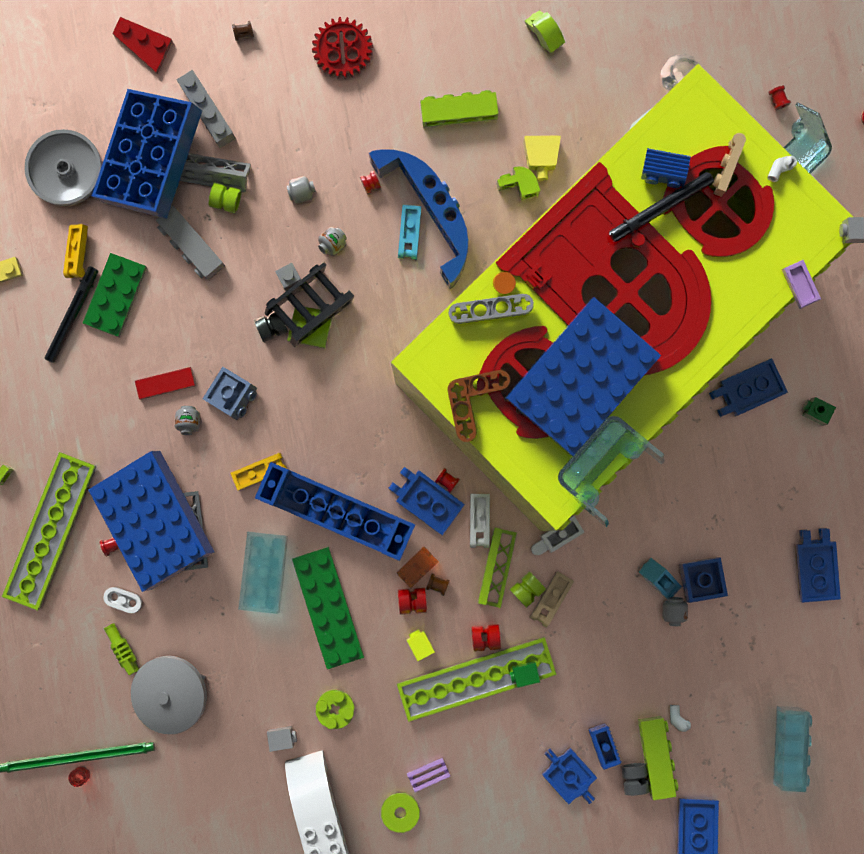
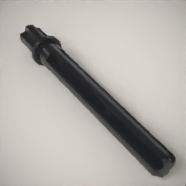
[609,172,714,242]
[44,266,98,363]

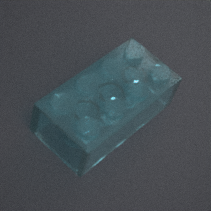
[238,532,288,614]
[773,706,812,792]

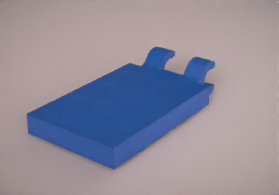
[709,358,788,417]
[388,467,465,535]
[796,528,841,603]
[677,798,719,854]

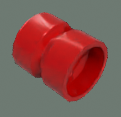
[398,588,427,615]
[472,624,501,652]

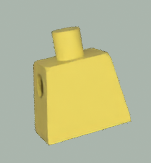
[523,136,561,180]

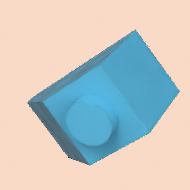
[639,558,682,599]

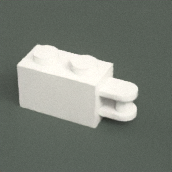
[531,516,584,555]

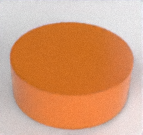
[493,272,516,294]

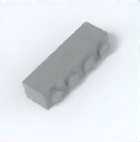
[176,69,236,148]
[156,206,225,280]

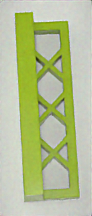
[478,528,517,608]

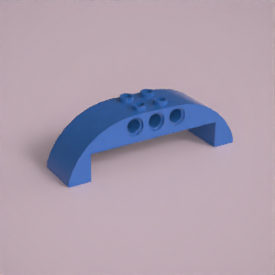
[369,149,468,289]
[255,462,415,561]

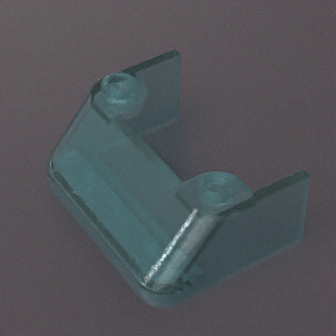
[783,102,832,174]
[558,416,665,527]

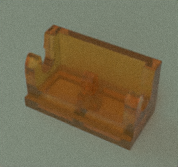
[397,547,439,589]

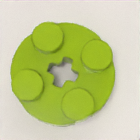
[316,689,355,729]

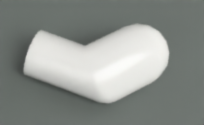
[767,156,797,182]
[670,705,691,732]

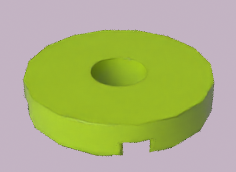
[381,793,420,833]

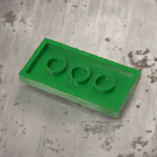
[83,253,147,338]

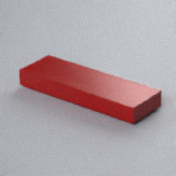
[135,367,196,400]

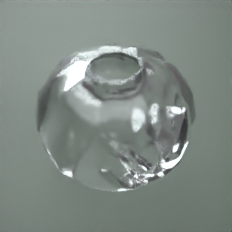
[661,54,702,91]

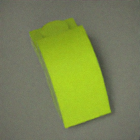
[525,10,566,53]
[497,166,540,200]

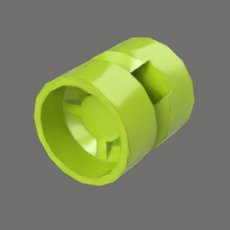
[208,183,242,214]
[510,571,546,608]

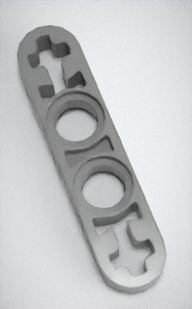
[448,294,534,324]

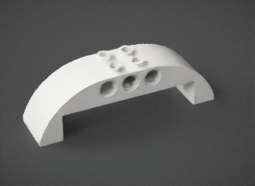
[285,750,349,854]

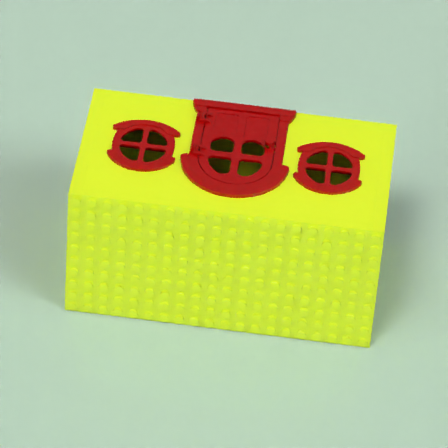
[391,64,853,531]

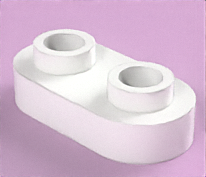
[103,587,142,613]

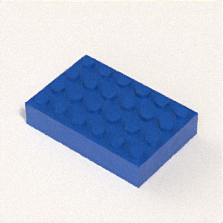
[92,89,202,219]
[505,297,661,457]
[88,451,214,592]

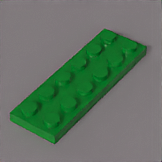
[292,547,364,670]

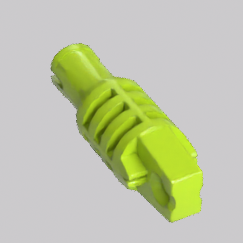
[104,623,139,675]

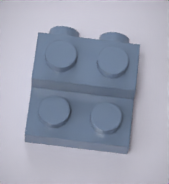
[203,367,257,420]

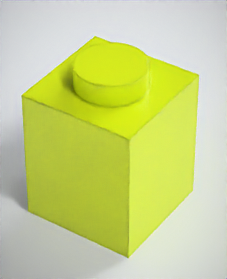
[407,629,435,661]

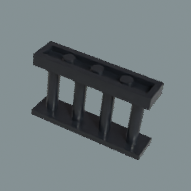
[264,262,354,347]

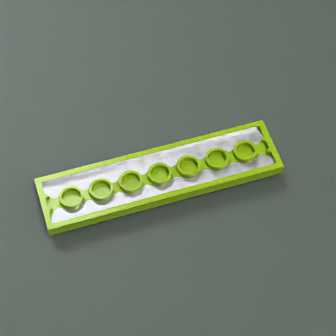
[2,452,96,611]
[397,637,557,722]

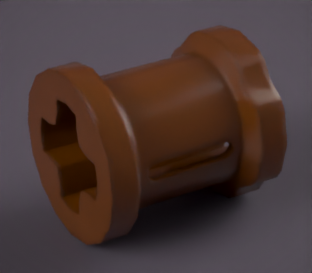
[232,20,254,41]
[426,573,450,596]

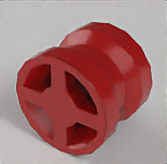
[360,171,381,194]

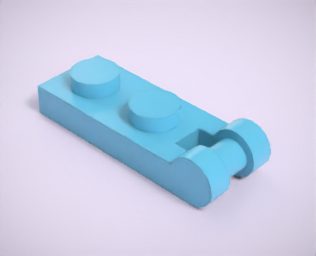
[398,205,421,260]

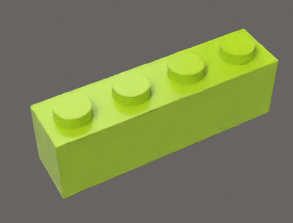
[420,90,498,127]
[638,716,678,800]

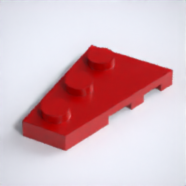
[112,17,173,74]

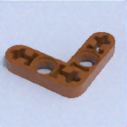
[448,370,511,442]

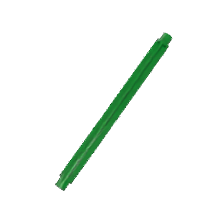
[0,742,155,773]

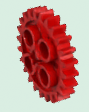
[312,17,373,79]

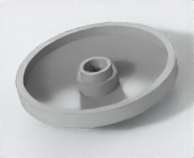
[25,129,102,206]
[131,656,207,734]

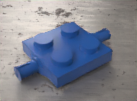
[542,748,597,804]

